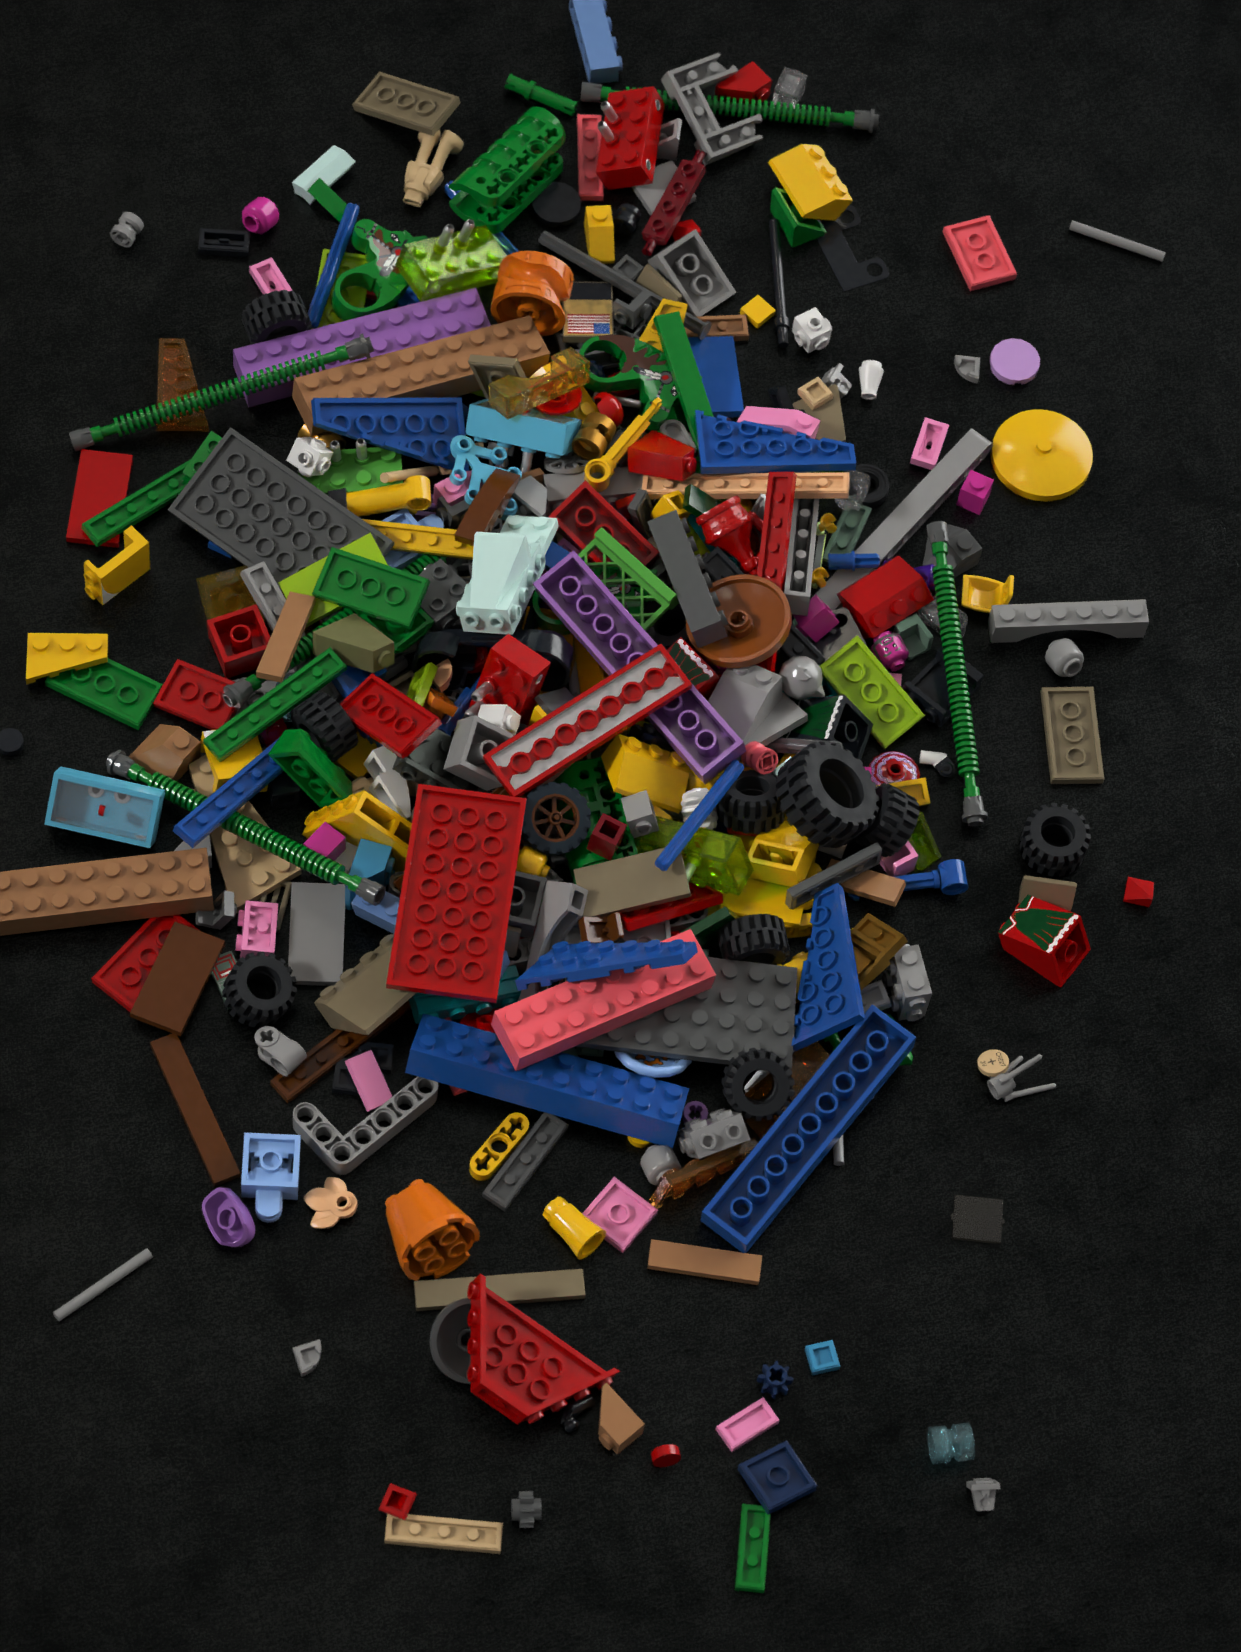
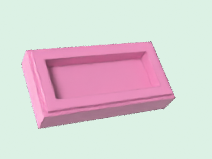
[345,1050,393,1112]
[716,1397,779,1452]

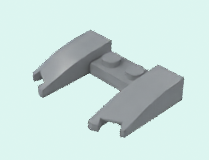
[661,53,762,165]

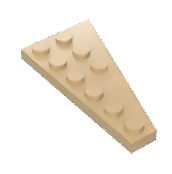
[188,755,301,913]

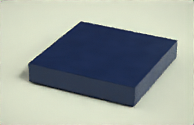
[738,1441,817,1515]

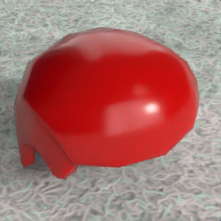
[594,392,624,427]

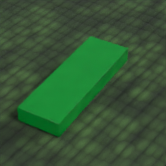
[735,1504,771,1593]

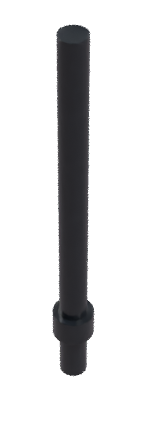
[769,219,790,348]

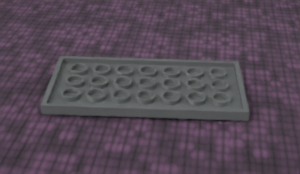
[168,427,395,622]
[574,957,797,1070]

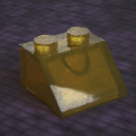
[196,565,264,620]

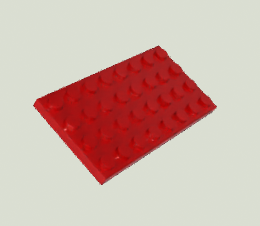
[386,784,527,1003]

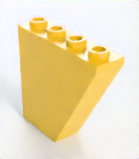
[302,790,412,873]

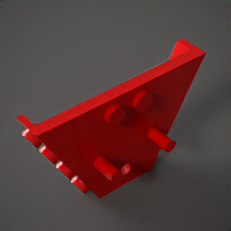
[467,1273,620,1425]

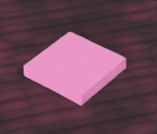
[582,1177,658,1253]

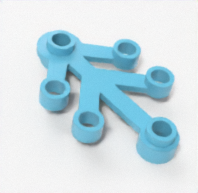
[449,435,522,521]

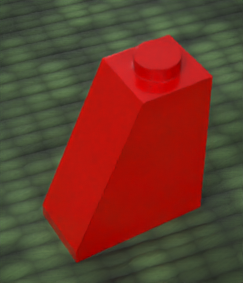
[627,430,697,481]

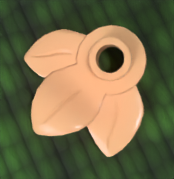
[304,1177,358,1229]

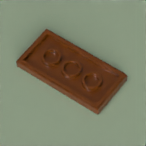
[130,922,225,1036]

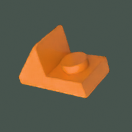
[423,687,458,720]

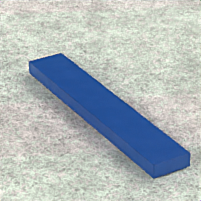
[173,737,284,848]

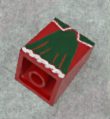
[667,637,721,700]
[998,895,1091,987]

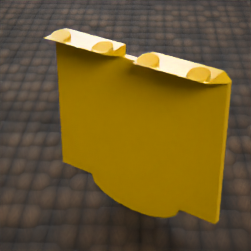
[718,834,822,927]

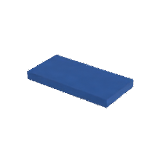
[688,336,744,418]

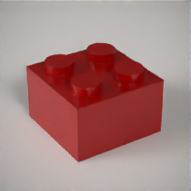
[207,604,270,678]

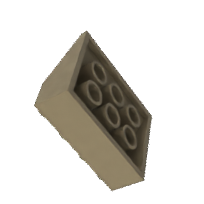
[314,934,417,1035]

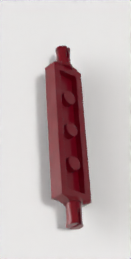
[642,150,706,256]

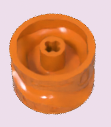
[491,251,574,336]

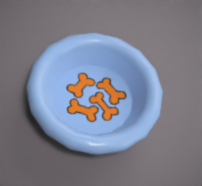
[614,1051,692,1078]

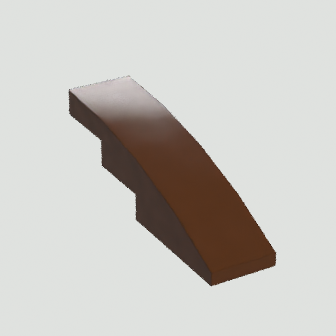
[454,468,521,546]

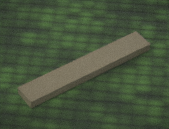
[414,1269,585,1311]

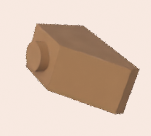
[598,1383,645,1455]

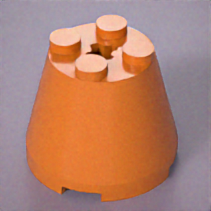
[385,1179,480,1281]

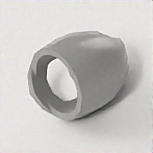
[779,656,825,700]

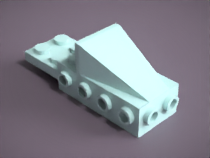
[456,515,559,635]

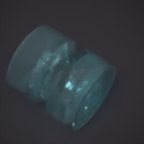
[927,1423,975,1464]

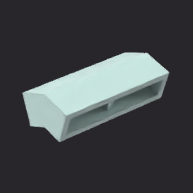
[292,145,355,204]

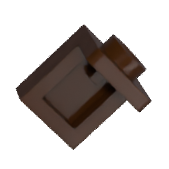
[578,912,624,943]

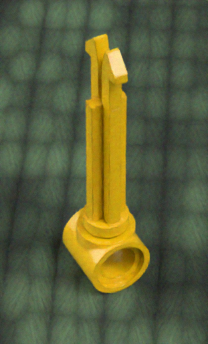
[584,397,662,493]

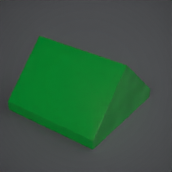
[770,187,827,248]

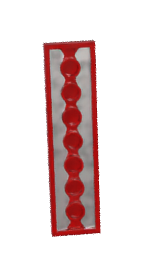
[483,643,692,797]

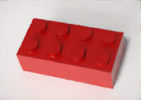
[549,480,659,569]

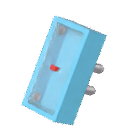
[465,399,582,474]
[44,766,166,848]

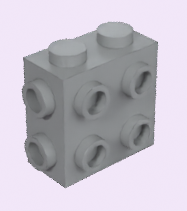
[883,944,932,1021]
[677,1108,750,1159]

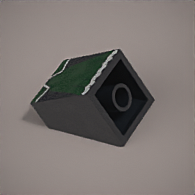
[782,695,873,760]

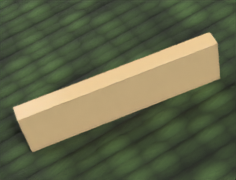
[384,1514,503,1554]

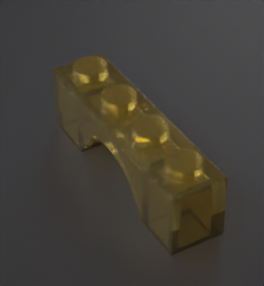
[489,347,590,419]

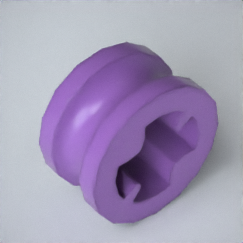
[682,1101,708,1123]

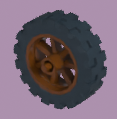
[521,782,591,856]

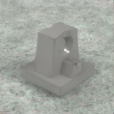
[822,363,852,399]
[966,1478,1000,1511]

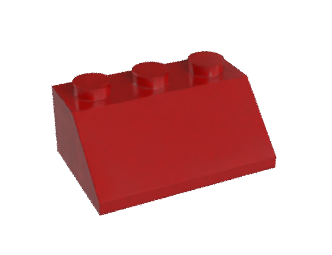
[837,556,934,639]

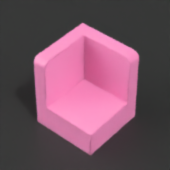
[880,841,919,877]

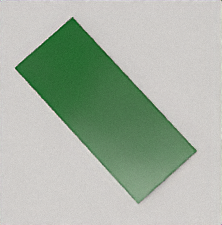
[307,178,347,222]

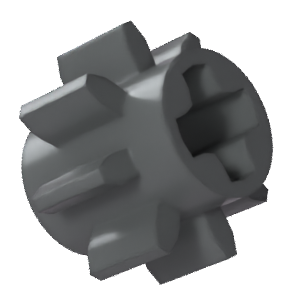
[511,1491,541,1528]

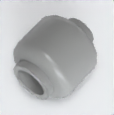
[1045,638,1084,677]
[640,1145,681,1187]

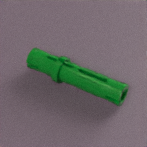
[505,74,578,116]

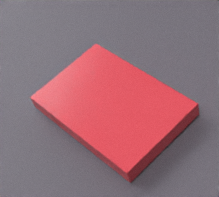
[943,215,1017,291]

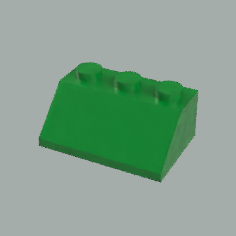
[268,729,353,807]

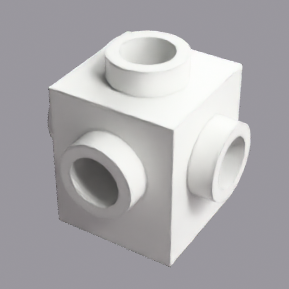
[792,307,832,353]
[286,437,334,477]

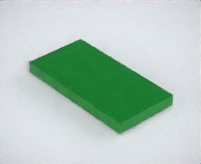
[312,547,430,630]
[45,658,163,730]

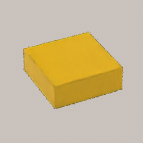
[740,295,776,329]

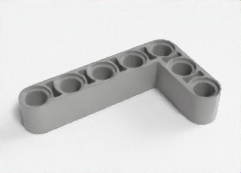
[293,1076,438,1175]

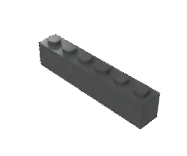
[647,510,728,648]

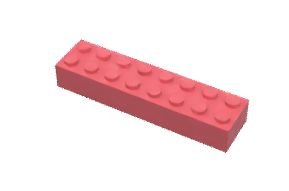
[491,929,716,1071]

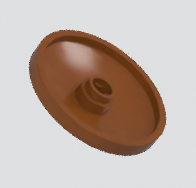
[686,574,792,668]

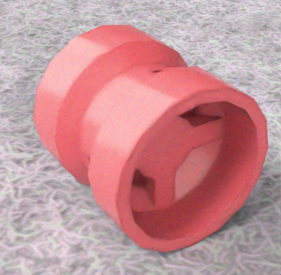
[741,741,778,775]

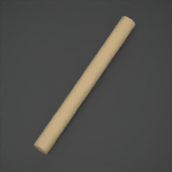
[380,465,439,483]

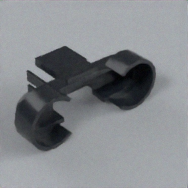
[412,606,575,692]

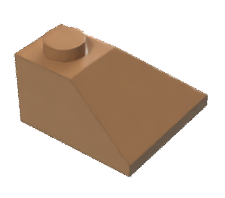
[129,724,201,781]

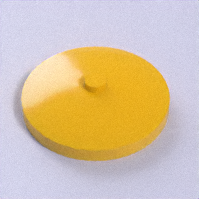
[991,410,1093,501]

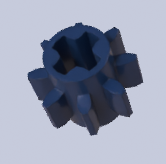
[757,1361,793,1399]

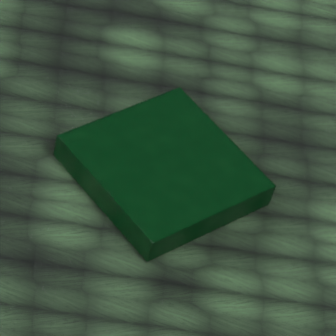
[680,906,740,949]

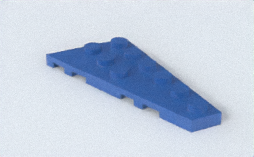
[311,398,469,471]
[695,410,856,474]
[791,883,865,1051]
[515,939,698,991]

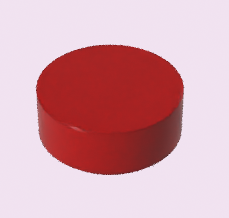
[651,1444,681,1467]

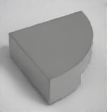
[954,355,980,383]
[293,1339,321,1377]

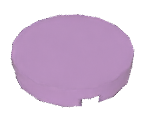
[990,338,1040,385]

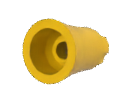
[542,1196,606,1260]

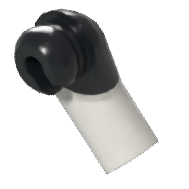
[919,750,955,777]

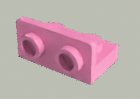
[235,900,278,958]

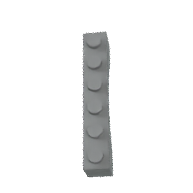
[988,599,1149,643]
[518,880,588,1001]

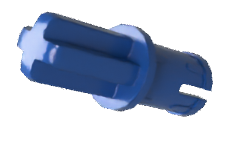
[828,551,880,572]

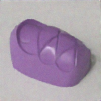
[202,1187,256,1247]

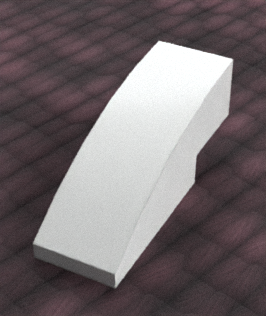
[363,746,411,820]

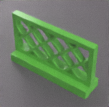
[578,527,679,631]

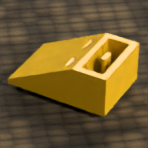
[745,814,819,887]

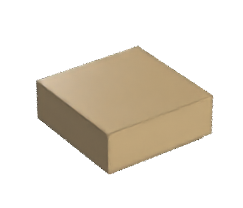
[797,377,834,411]

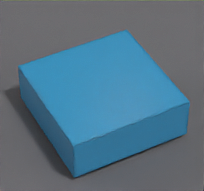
[805,1340,840,1375]

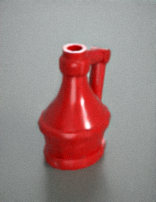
[696,495,763,575]

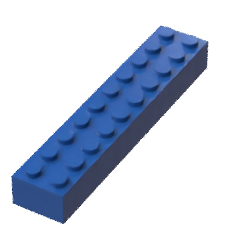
[701,1004,916,1253]
[405,1013,689,1149]

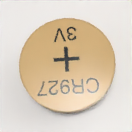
[977,1050,1009,1077]

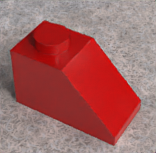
[715,61,772,104]

